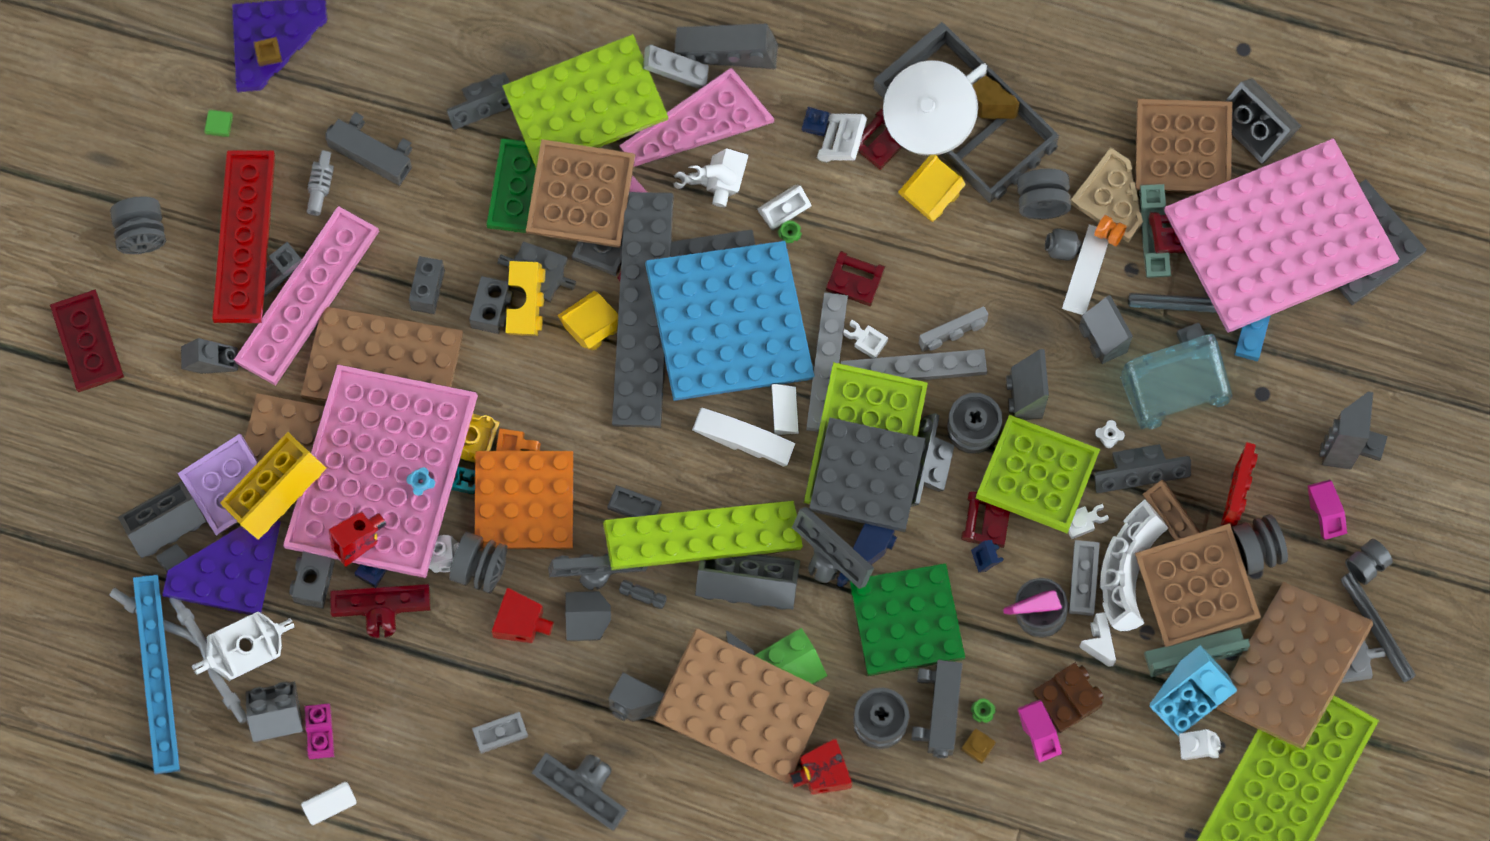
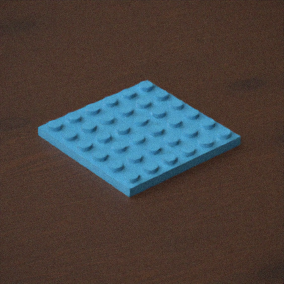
[645,241,815,401]

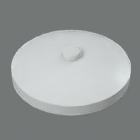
[883,61,978,156]

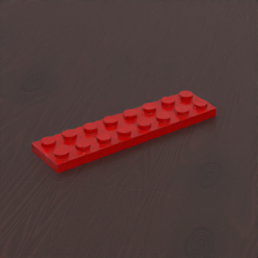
[212,150,275,323]

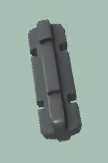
[619,580,667,609]

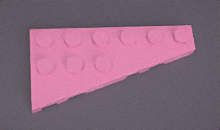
[619,68,774,167]

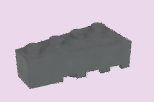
[675,24,778,69]

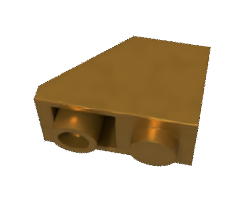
[972,75,1019,119]

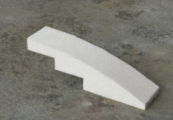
[1062,224,1108,315]
[692,408,795,467]

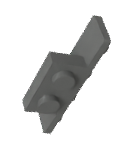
[447,72,511,129]
[911,413,955,507]
[1095,444,1191,493]

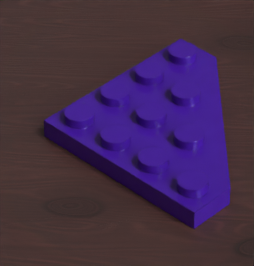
[232,0,327,92]
[162,521,281,615]

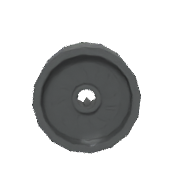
[1017,169,1071,219]
[947,393,1002,454]
[853,688,909,749]

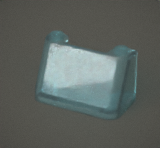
[1120,334,1233,429]

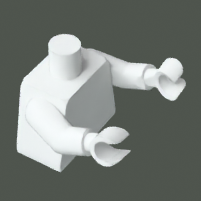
[674,148,748,207]

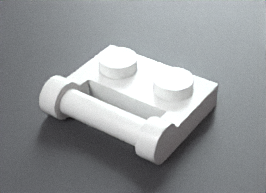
[817,114,867,162]

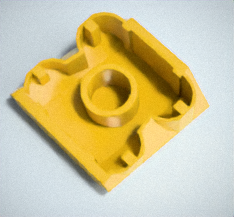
[898,155,966,222]
[558,291,618,350]
[460,414,500,463]

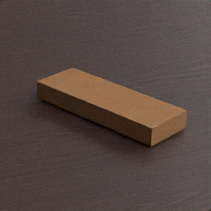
[1143,480,1201,540]

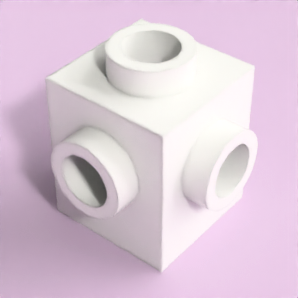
[429,535,459,573]

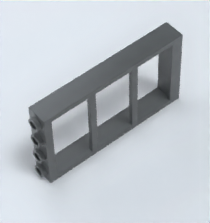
[873,22,1059,203]

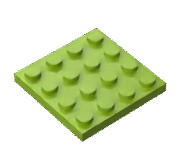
[976,415,1100,534]

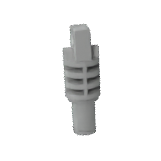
[307,150,334,216]

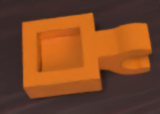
[496,428,541,451]

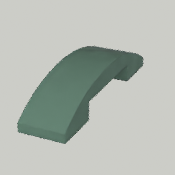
[1140,184,1171,278]

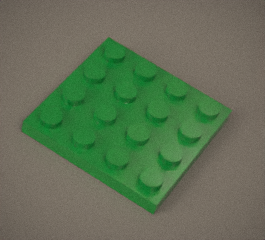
[487,138,536,233]
[849,563,965,676]

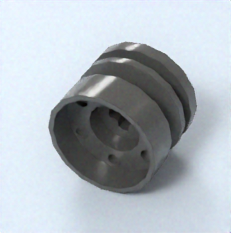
[110,197,166,255]
[1231,514,1288,576]
[450,532,507,594]
[1015,578,1067,638]

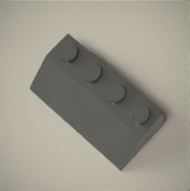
[1319,392,1373,469]
[695,554,800,610]

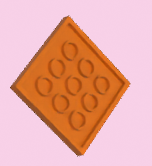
[475,451,573,549]

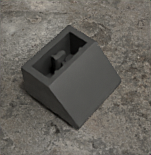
[246,681,303,742]

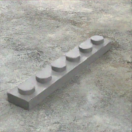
[806,293,848,432]
[841,349,987,381]

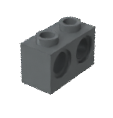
[409,256,445,314]
[469,276,513,334]

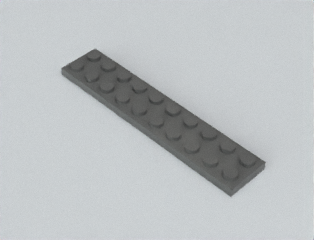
[612,192,674,428]

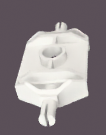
[192,612,294,681]

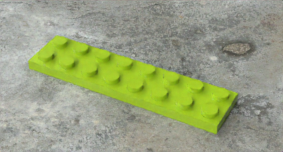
[603,501,803,570]

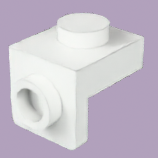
[1179,729,1221,760]

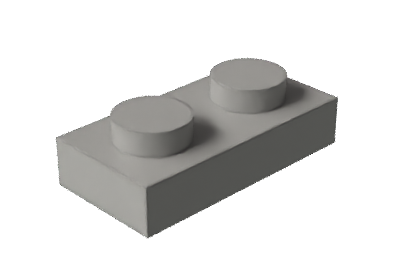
[472,712,528,753]

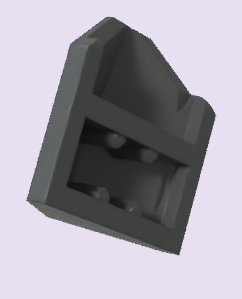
[565,591,611,641]

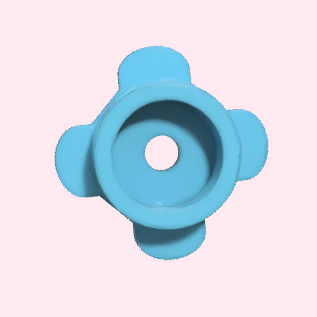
[406,467,435,496]

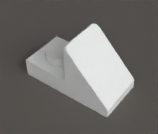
[1079,612,1116,667]

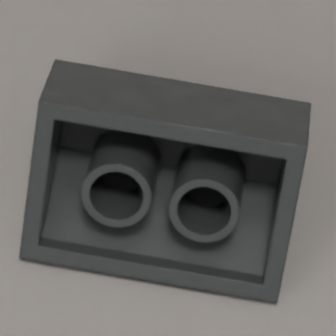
[1225,78,1301,164]
[118,481,206,558]

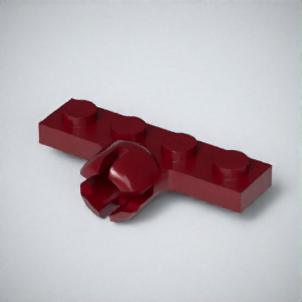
[330,584,431,638]

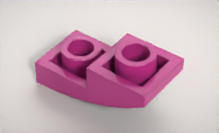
[305,703,334,760]

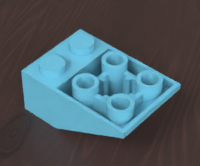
[1150,645,1237,736]

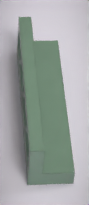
[1144,628,1250,677]

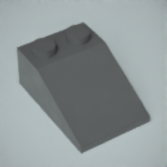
[1006,349,1049,420]

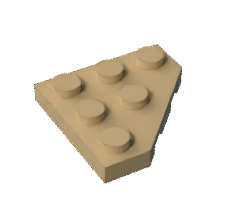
[1071,148,1143,243]

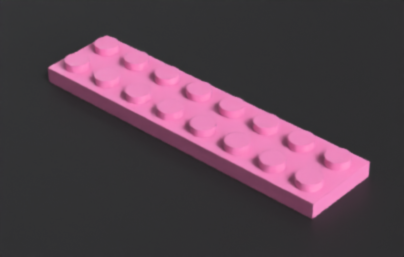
[234,206,379,386]

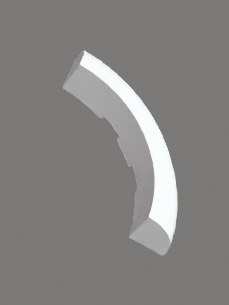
[1100,499,1168,631]

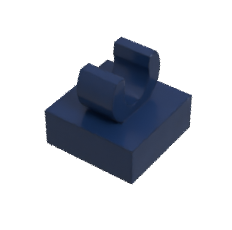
[802,107,830,137]
[971,540,1004,573]
[354,564,387,588]

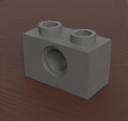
[289,551,335,609]

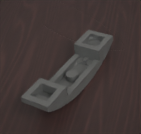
[213,242,302,303]

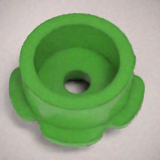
[778,220,802,243]
[971,699,995,723]

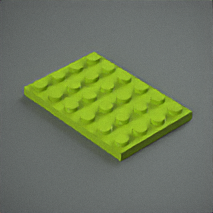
[502,34,669,168]
[804,362,928,504]

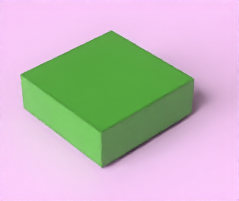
[205,110,233,137]

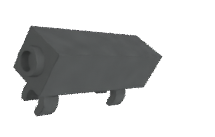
[325,112,413,186]
[911,660,962,758]

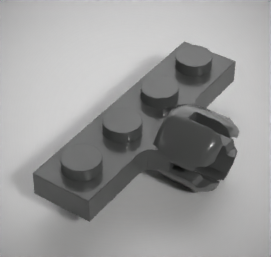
[792,507,874,589]
[548,553,648,590]
[532,753,628,831]

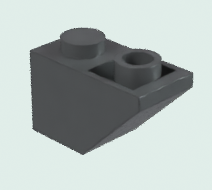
[181,338,238,374]

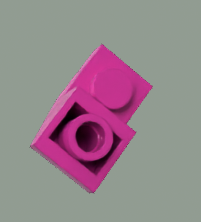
[1308,480,1347,540]
[1017,700,1062,763]

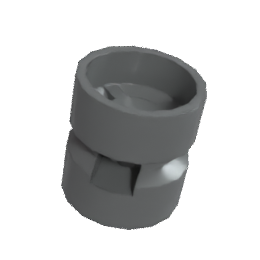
[1345,539,1393,585]

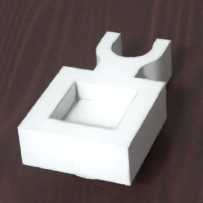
[843,320,888,358]
[1068,504,1109,539]

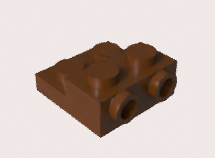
[1032,662,1104,733]

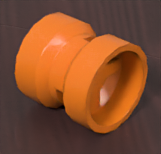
[1094,215,1127,247]

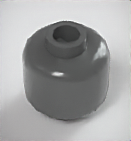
[1045,228,1082,261]

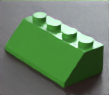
[754,628,827,684]

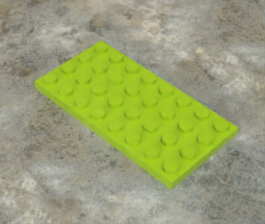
[1197,696,1379,841]

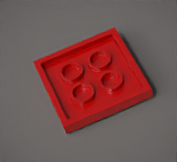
[1220,442,1258,526]

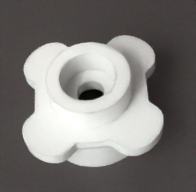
[1095,420,1125,448]

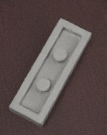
[643,45,709,89]
[918,306,988,351]
[1069,540,1100,616]

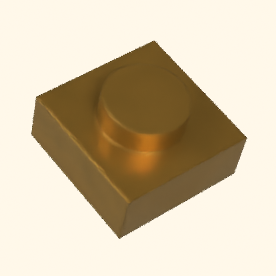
[253,37,282,67]
[961,728,996,764]

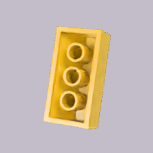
[220,432,326,540]

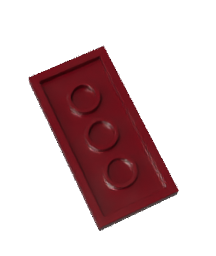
[50,289,124,393]

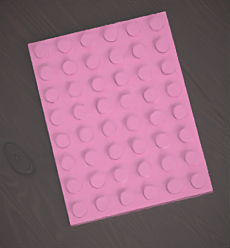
[1164,139,1399,333]
[283,365,478,578]

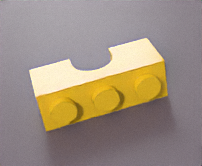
[506,261,545,336]

